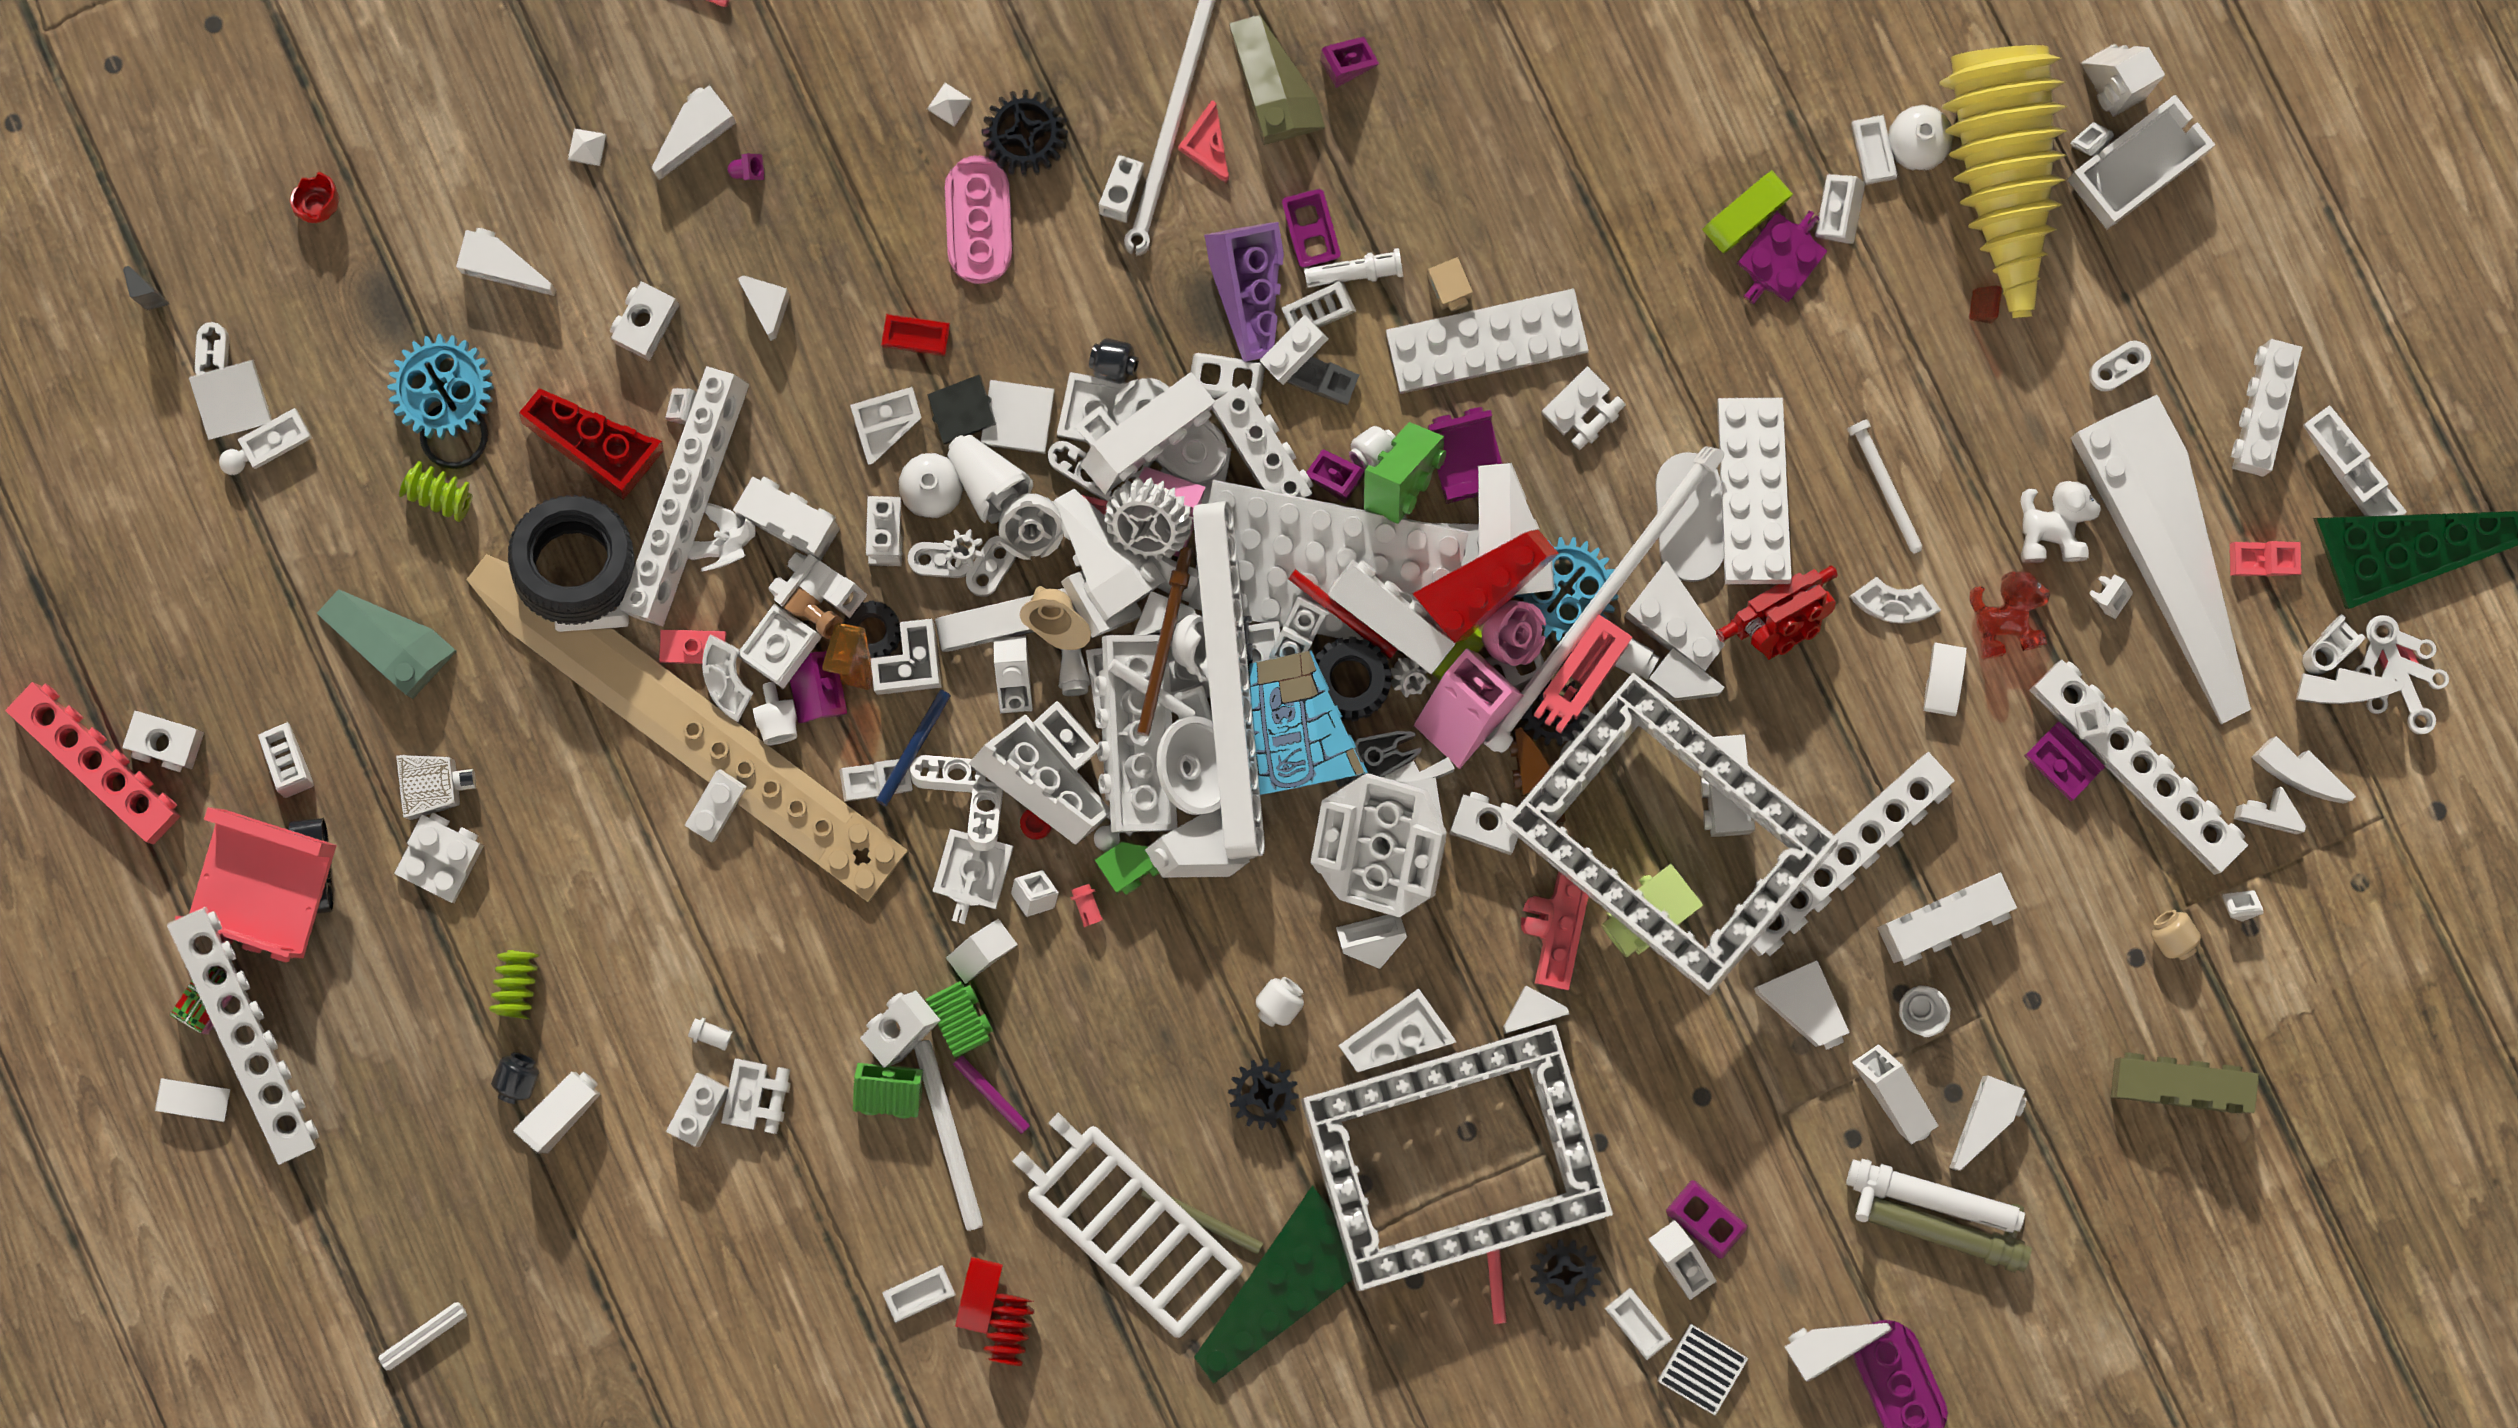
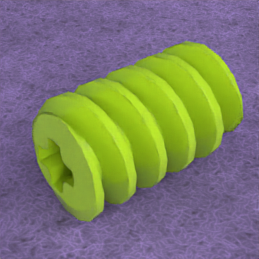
[399,461,473,522]
[489,950,540,1019]

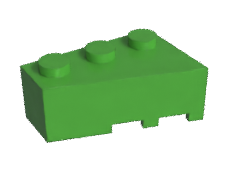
[1364,422,1446,524]

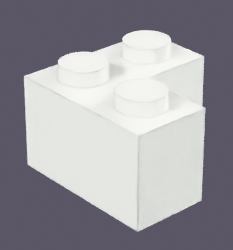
[871,619,942,695]

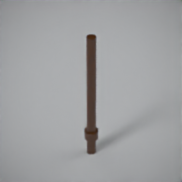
[1137,547,1193,737]

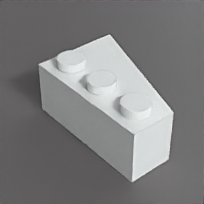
[2081,44,2165,117]
[733,476,840,561]
[1624,560,1725,672]

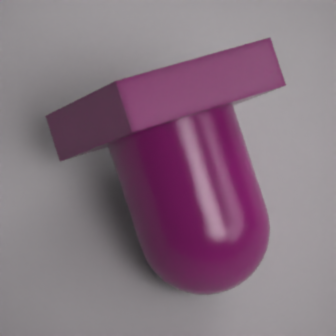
[727,153,765,181]

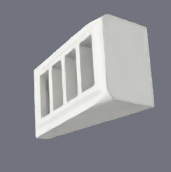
[1282,281,1356,329]
[258,722,314,798]

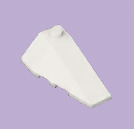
[1478,463,1555,595]

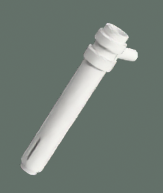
[1846,1158,2025,1233]

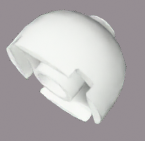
[1889,105,1953,171]
[899,453,963,518]
[999,494,1063,560]

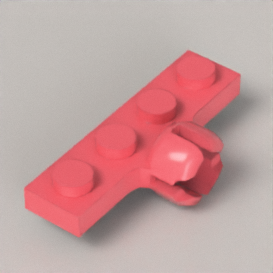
[1521,871,1588,990]

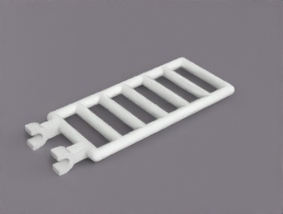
[1012,1113,1243,1338]

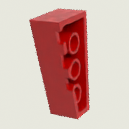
[519,388,664,500]
[1412,529,1559,643]

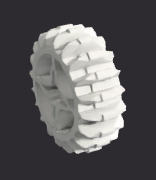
[1104,477,1193,561]

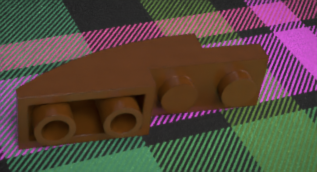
[1509,728,1566,859]

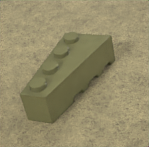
[2110,1052,2259,1114]

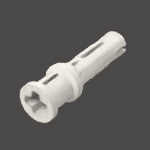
[1304,248,1403,288]

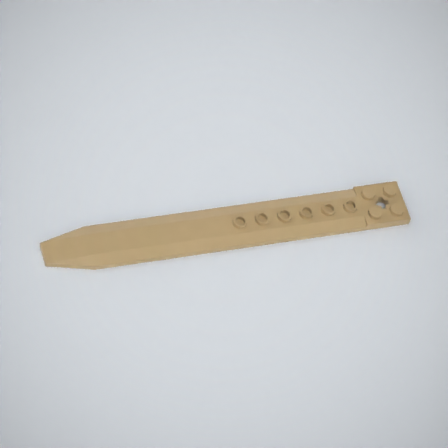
[466,554,908,903]

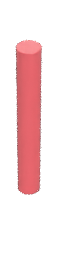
[1487,1249,1507,1324]

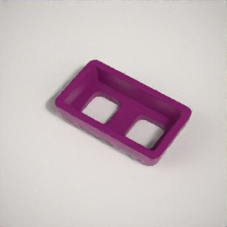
[1282,189,1341,267]
[1666,1180,1748,1259]

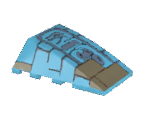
[1249,651,1368,795]

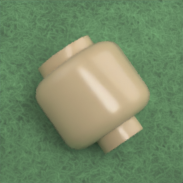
[2151,910,2201,960]

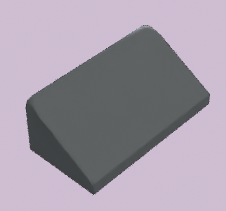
[123,266,169,310]

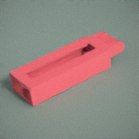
[1534,614,1633,734]

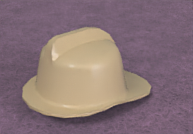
[1019,586,1091,650]

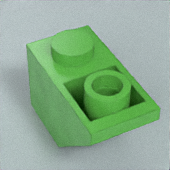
[1095,842,1160,895]

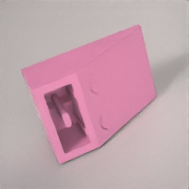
[1413,648,1524,768]

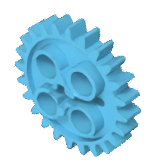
[387,334,495,440]
[1514,537,1618,642]

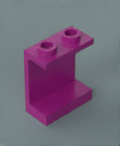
[1427,407,1502,504]

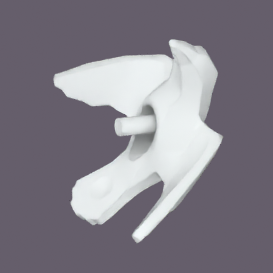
[688,503,756,572]

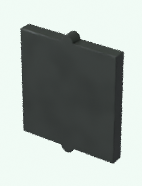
[927,374,996,444]

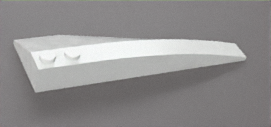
[2071,395,2251,724]

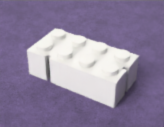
[2068,95,2215,230]

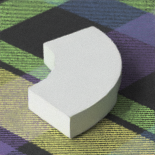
[1850,577,1941,623]
[702,634,753,722]

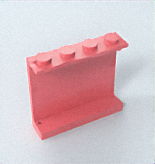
[175,807,336,963]

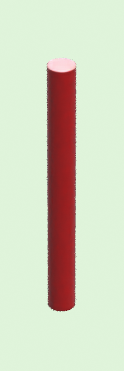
[1288,569,1398,658]

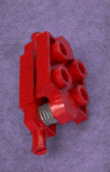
[1716,565,1838,660]

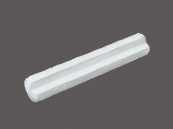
[378,1302,467,1370]

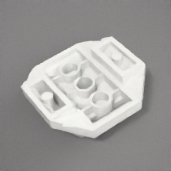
[1310,773,1447,918]

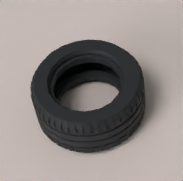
[508,495,635,625]

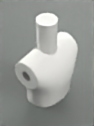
[753,682,797,745]

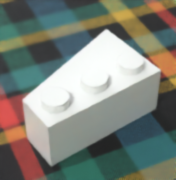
[1701,735,1755,837]

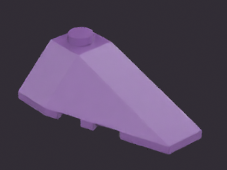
[1204,222,1284,362]

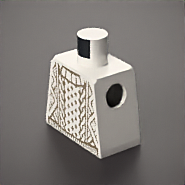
[396,755,476,820]

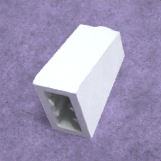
[1145,810,1250,877]
[1754,961,1850,1050]
[1852,1044,1938,1144]
[513,1071,601,1153]

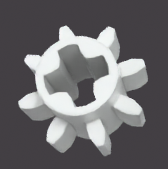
[944,529,983,569]
[1390,658,1431,697]

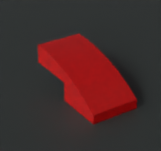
[955,1257,1003,1334]

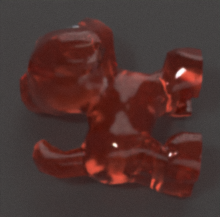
[1969,571,2050,660]

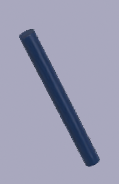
[876,689,951,807]

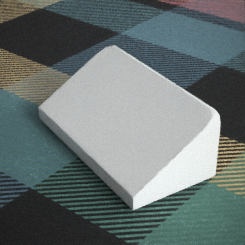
[1815,174,1865,244]

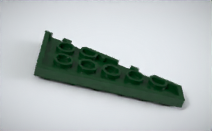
[2313,511,2518,609]
[1194,1185,1353,1384]

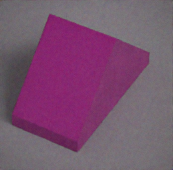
[1321,36,1379,88]
[1306,449,1365,504]

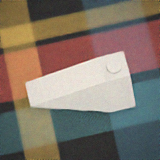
[1052,489,1166,621]

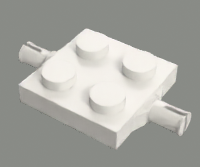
[933,822,1014,924]

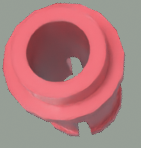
[1070,884,1103,927]

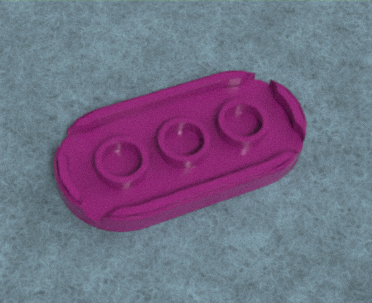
[1854,1320,1948,1428]

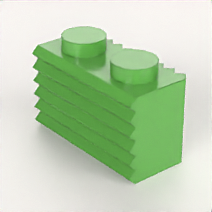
[925,981,993,1058]
[853,1063,923,1119]

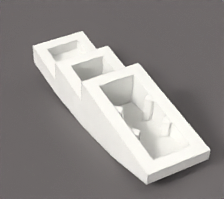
[2303,405,2407,516]

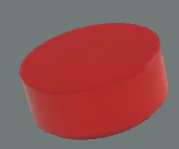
[1020,809,1052,840]

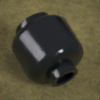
[1089,338,1139,384]
[491,1052,540,1104]

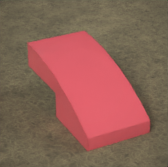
[2229,541,2301,576]

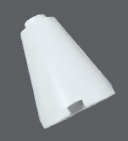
[948,435,1033,524]

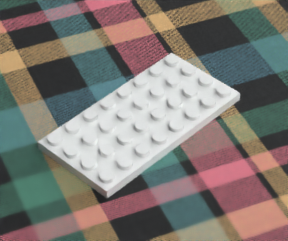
[1188,480,1468,650]

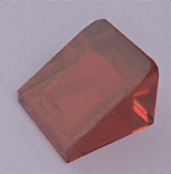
[1969,285,2002,324]

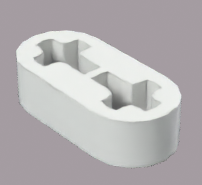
[195,322,229,375]

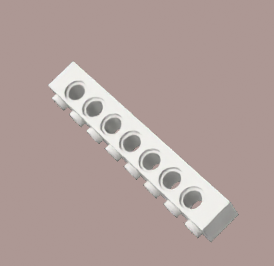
[619,366,749,627]
[2029,660,2248,875]
[1751,752,1955,956]
[167,907,319,1165]

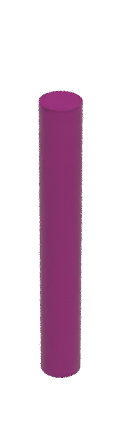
[953,1055,1031,1135]

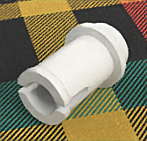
[688,1018,733,1051]

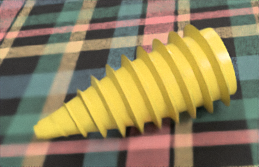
[1939,45,2067,318]

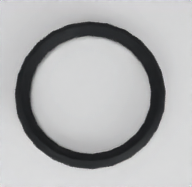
[420,402,488,469]

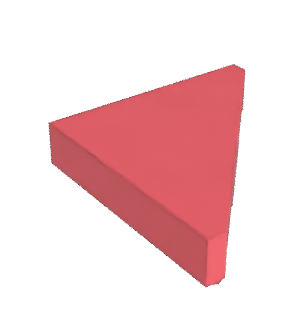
[1178,100,1229,183]

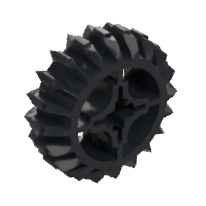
[981,89,1068,177]

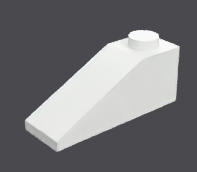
[652,85,736,180]
[456,228,556,296]
[1949,1075,2027,1170]
[1785,1323,1892,1382]

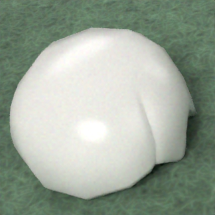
[1899,985,1951,1037]

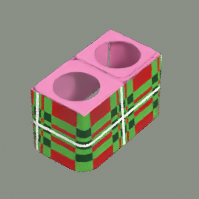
[170,966,233,1034]

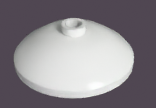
[1157,716,1221,815]

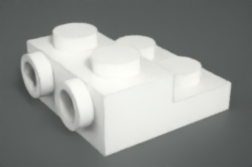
[394,812,484,903]

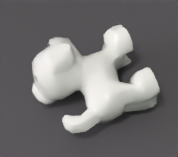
[2020,481,2101,563]

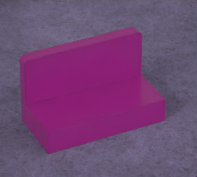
[790,651,847,723]

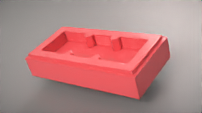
[659,630,727,664]

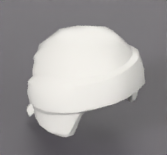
[1171,615,1209,682]

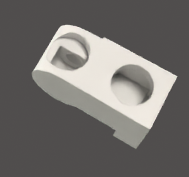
[1099,155,1144,223]

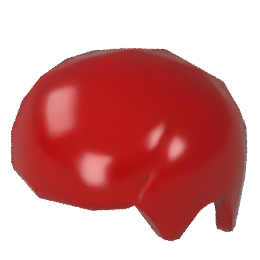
[289,172,340,223]

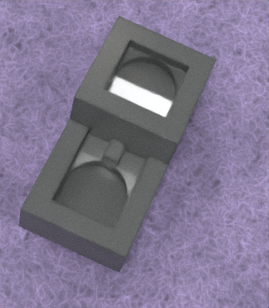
[1286,356,1359,405]

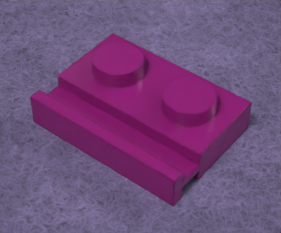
[2024,721,2105,802]

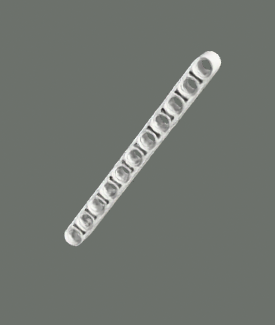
[1193,501,1265,859]

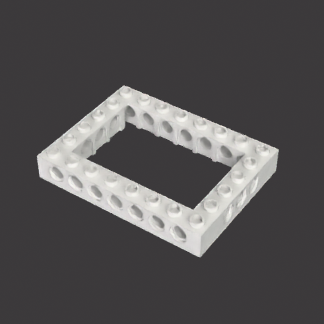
[1505,673,1838,996]
[1301,1024,1613,1291]

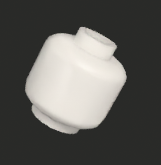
[1349,426,1395,470]
[1256,977,1304,1027]

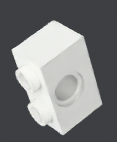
[610,281,679,361]
[122,711,204,772]
[1449,792,1518,855]
[860,991,941,1068]
[666,1073,729,1147]

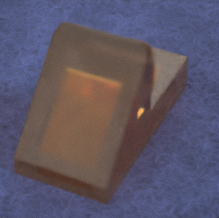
[823,623,873,690]

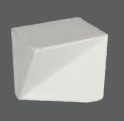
[1011,870,1059,917]

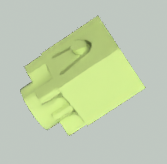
[1601,864,1703,957]

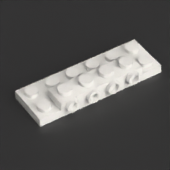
[1094,635,1177,832]

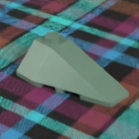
[317,589,457,699]

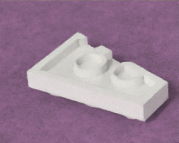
[1339,989,1456,1073]

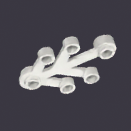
[2355,615,2449,735]

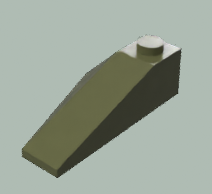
[1229,15,1325,145]

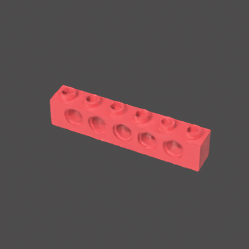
[5,682,181,845]

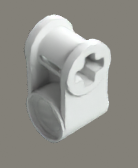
[2302,614,2366,675]

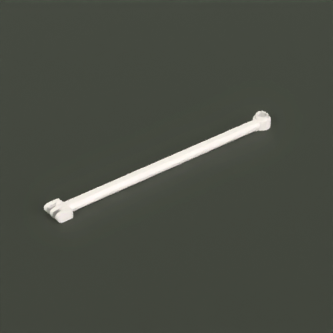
[1124,0,1215,256]
[1483,446,1724,753]

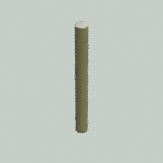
[1140,1190,1263,1255]

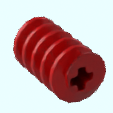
[983,1294,1035,1367]

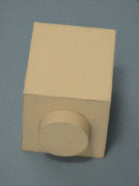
[1427,257,1473,311]

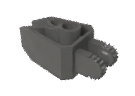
[1335,731,1422,788]

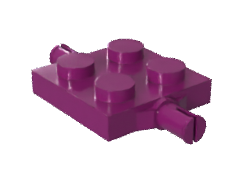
[1736,211,1827,304]

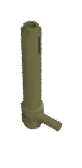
[1854,1195,2032,1273]

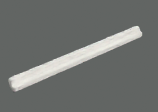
[914,1040,983,1231]

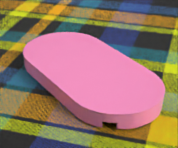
[945,156,1012,284]

